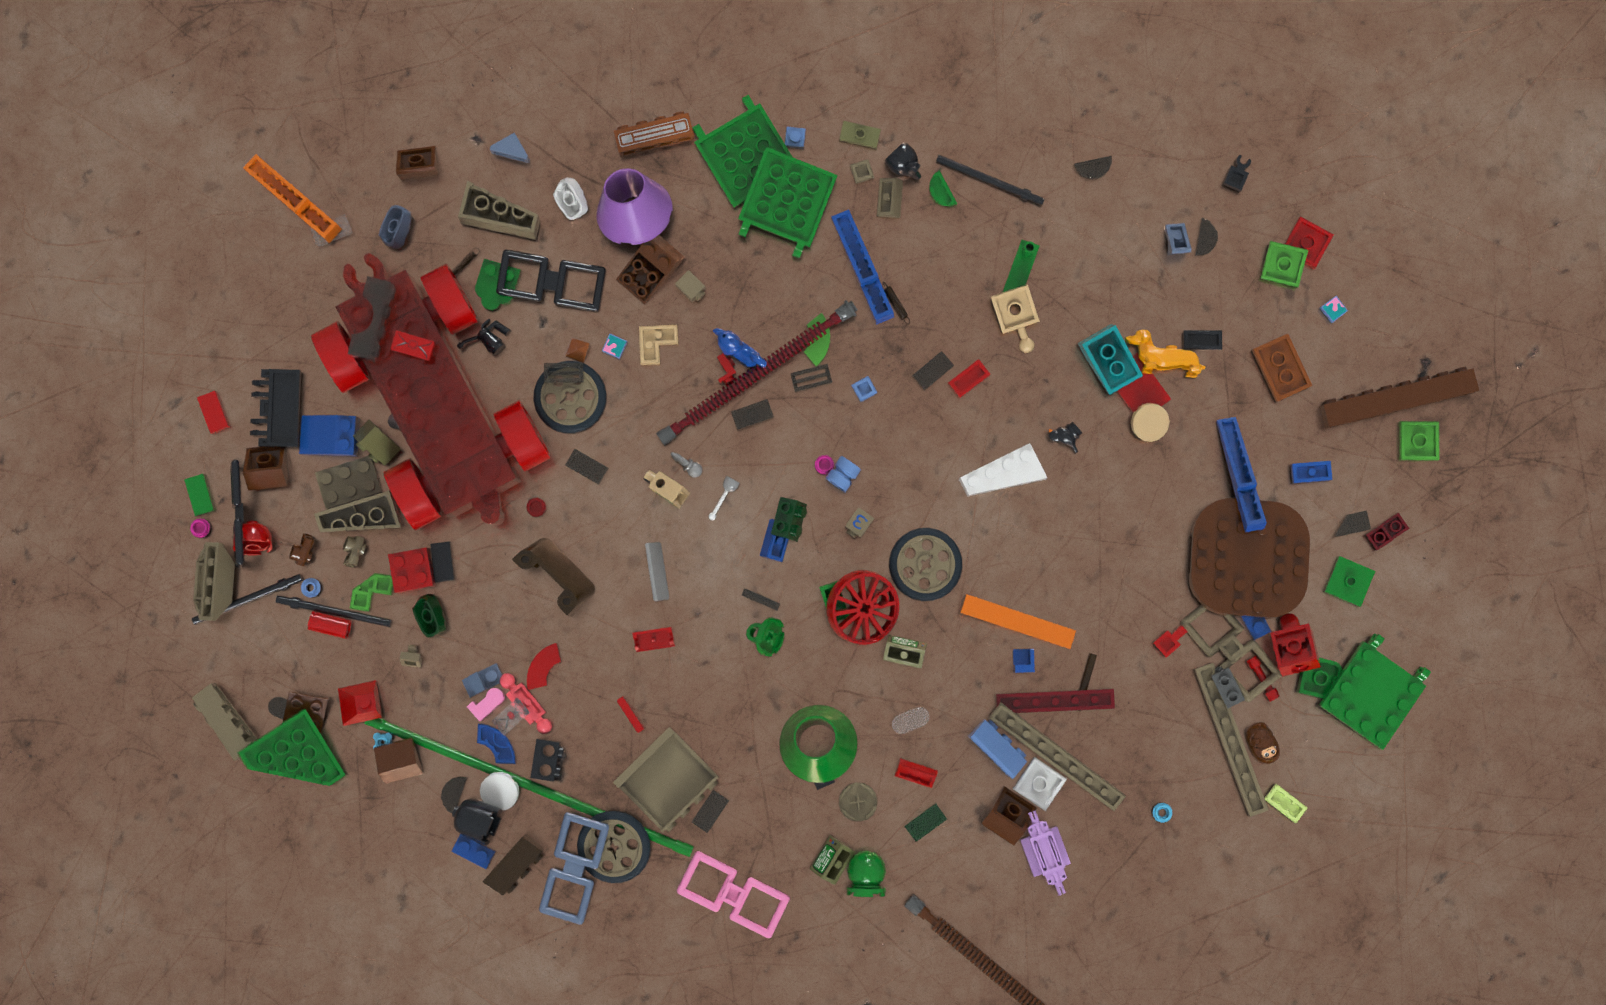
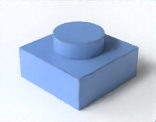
[785,127,806,149]

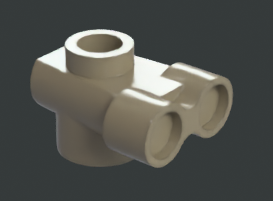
[343,536,366,567]

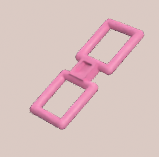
[677,851,790,938]

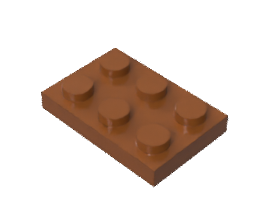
[1252,334,1312,402]

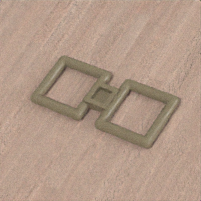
[1181,604,1282,702]

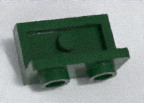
[771,497,807,542]

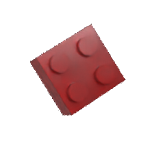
[388,547,437,594]

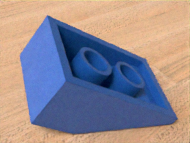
[299,415,360,457]

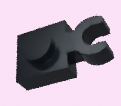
[1223,155,1251,192]

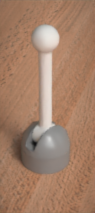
[709,476,740,520]

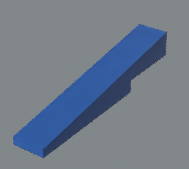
[831,210,894,325]
[1216,417,1267,533]

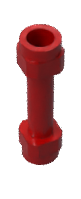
[1246,655,1280,702]

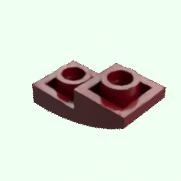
[1366,512,1410,550]

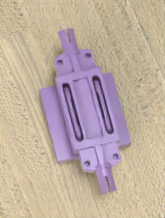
[1020,810,1071,895]

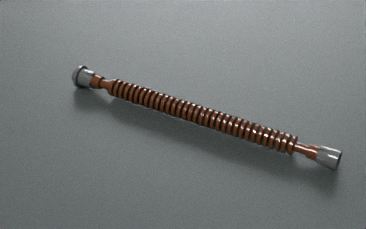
[904,894,1045,1005]

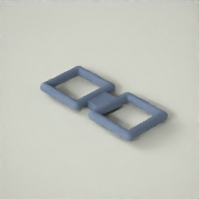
[539,812,609,925]

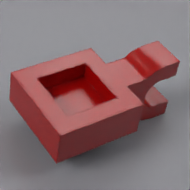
[1153,625,1188,658]

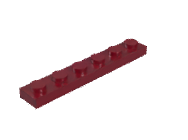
[996,689,1115,713]

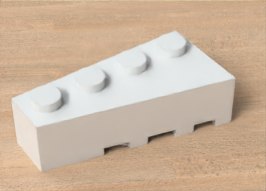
[959,443,1047,497]

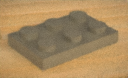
[315,456,383,510]

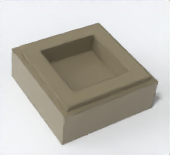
[850,159,874,184]

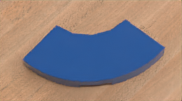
[477,723,516,764]

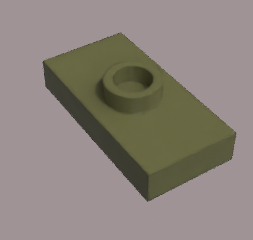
[839,121,881,149]

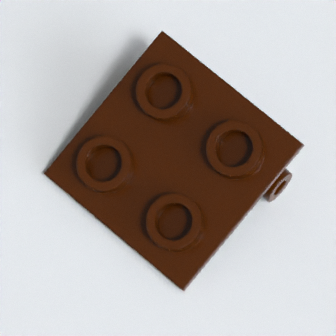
[283,691,328,734]

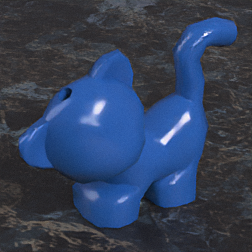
[713,328,767,368]

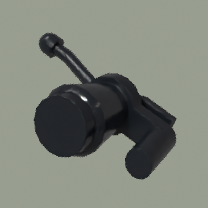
[457,319,511,356]

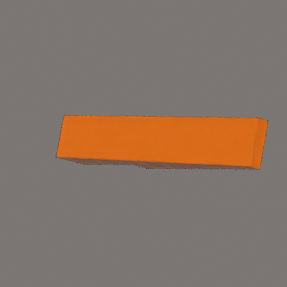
[243,154,342,243]
[960,594,1076,649]

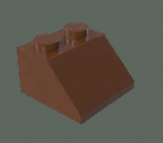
[243,447,289,491]
[981,786,1037,846]

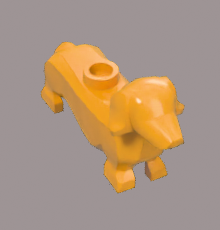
[1125,329,1205,378]

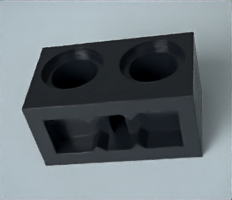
[530,738,564,782]

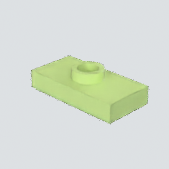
[1264,784,1307,823]

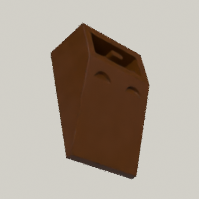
[616,235,685,304]

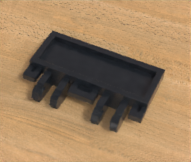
[250,369,301,448]

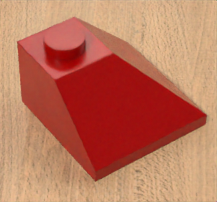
[338,680,382,726]

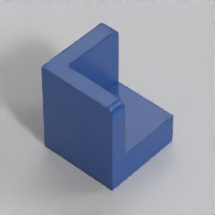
[1013,649,1035,673]

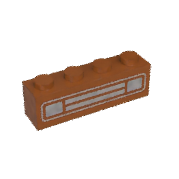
[614,111,695,157]

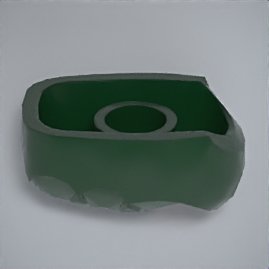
[412,594,446,638]

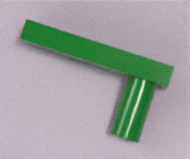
[1002,239,1040,293]

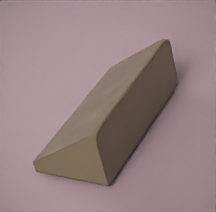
[877,177,903,218]

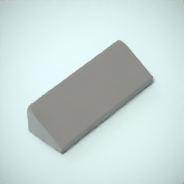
[645,542,669,601]

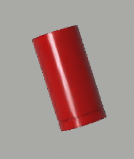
[308,611,352,639]

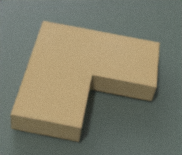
[639,324,678,365]

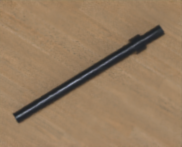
[936,155,1045,205]
[192,574,303,625]
[276,595,392,627]

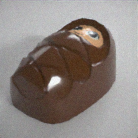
[1244,722,1280,764]

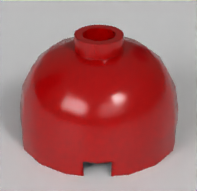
[233,521,273,556]

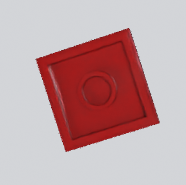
[1285,216,1334,269]

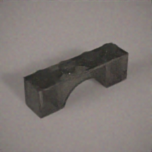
[348,276,396,362]

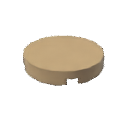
[1131,403,1170,442]

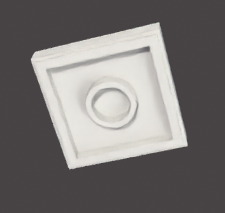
[1013,757,1067,811]

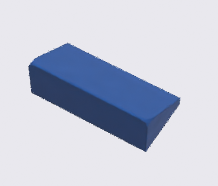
[760,519,788,562]

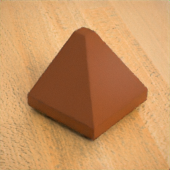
[566,338,590,363]

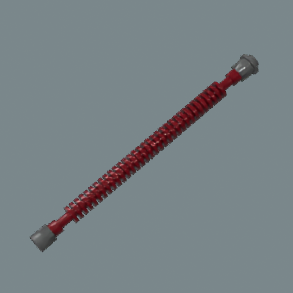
[656,300,857,446]

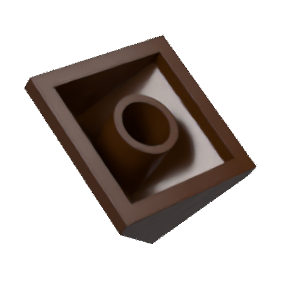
[396,146,439,180]
[374,737,423,784]

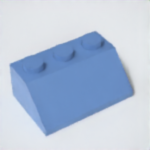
[968,719,1027,779]

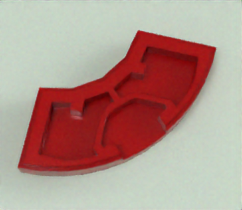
[527,643,562,690]

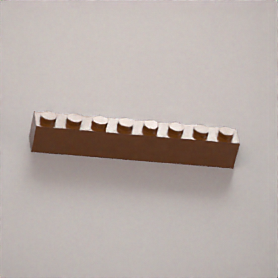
[1319,367,1479,429]

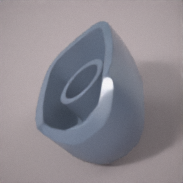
[379,205,412,249]

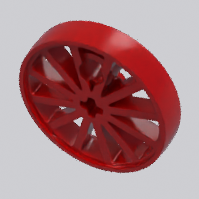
[827,570,899,645]

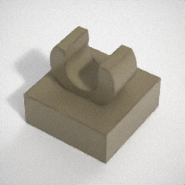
[400,644,422,668]

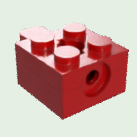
[1270,613,1321,677]

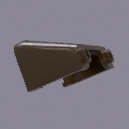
[512,538,595,617]

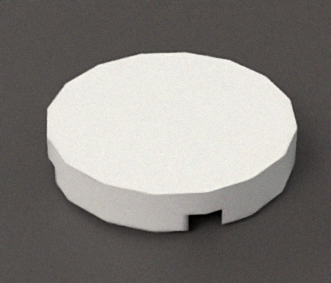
[480,772,520,810]

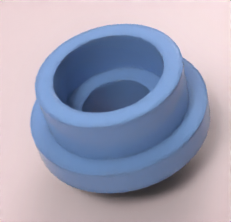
[301,578,321,598]

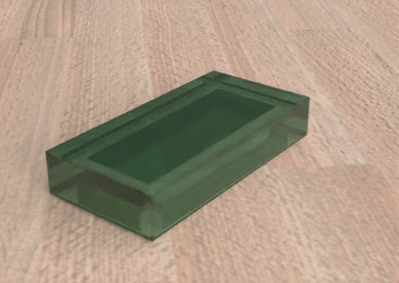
[904,803,947,842]

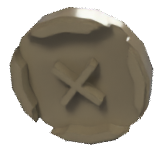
[839,782,877,821]

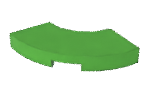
[804,313,830,367]

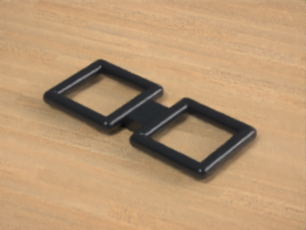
[496,249,606,312]
[230,459,244,568]

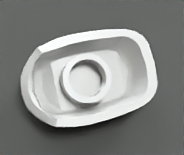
[553,177,588,220]

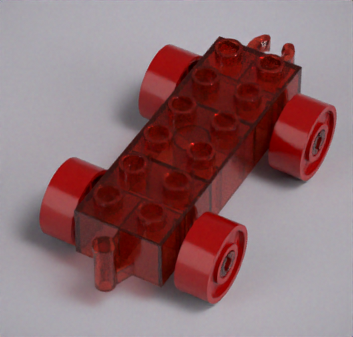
[311,253,551,530]

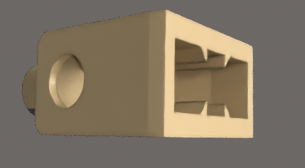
[644,470,690,509]

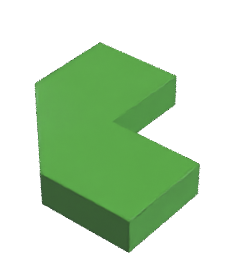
[350,573,393,612]

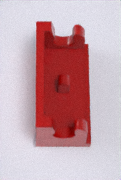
[632,627,675,652]

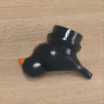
[1048,422,1082,453]

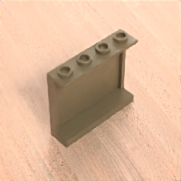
[613,727,719,833]

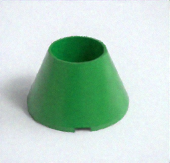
[780,705,857,783]

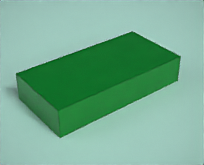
[184,474,215,517]

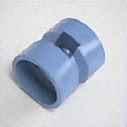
[826,456,861,492]

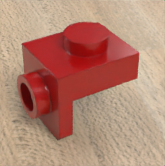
[717,353,737,385]

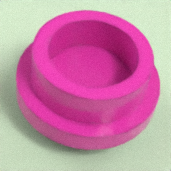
[815,455,834,475]
[190,518,210,538]

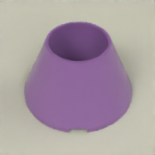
[596,168,673,245]

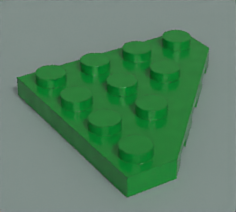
[237,709,345,786]

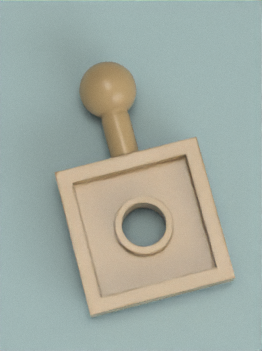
[991,284,1040,353]

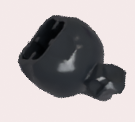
[885,142,921,180]

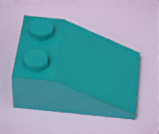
[1077,324,1143,395]

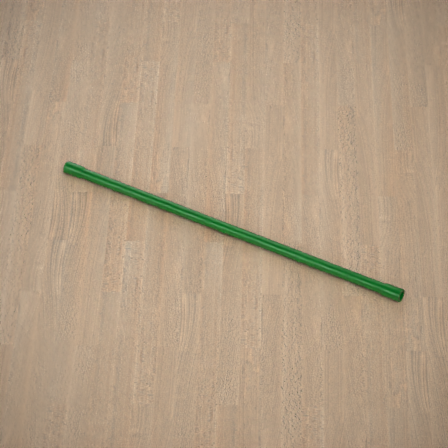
[364,718,694,857]

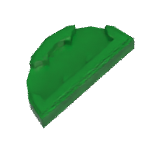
[929,170,957,207]

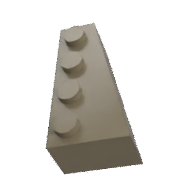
[458,181,540,240]
[314,490,404,532]
[192,683,257,761]

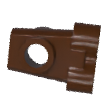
[289,533,315,566]

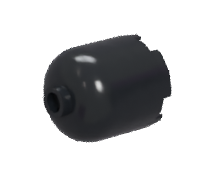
[452,798,502,846]

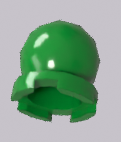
[847,851,886,897]

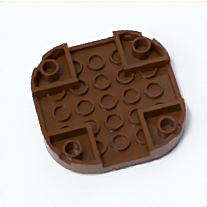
[1189,498,1310,619]

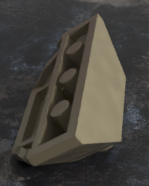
[193,542,235,621]

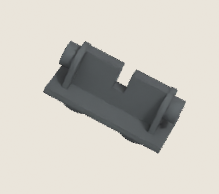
[1211,666,1245,709]

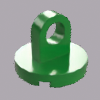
[746,617,784,657]

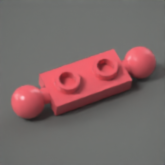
[500,673,552,734]

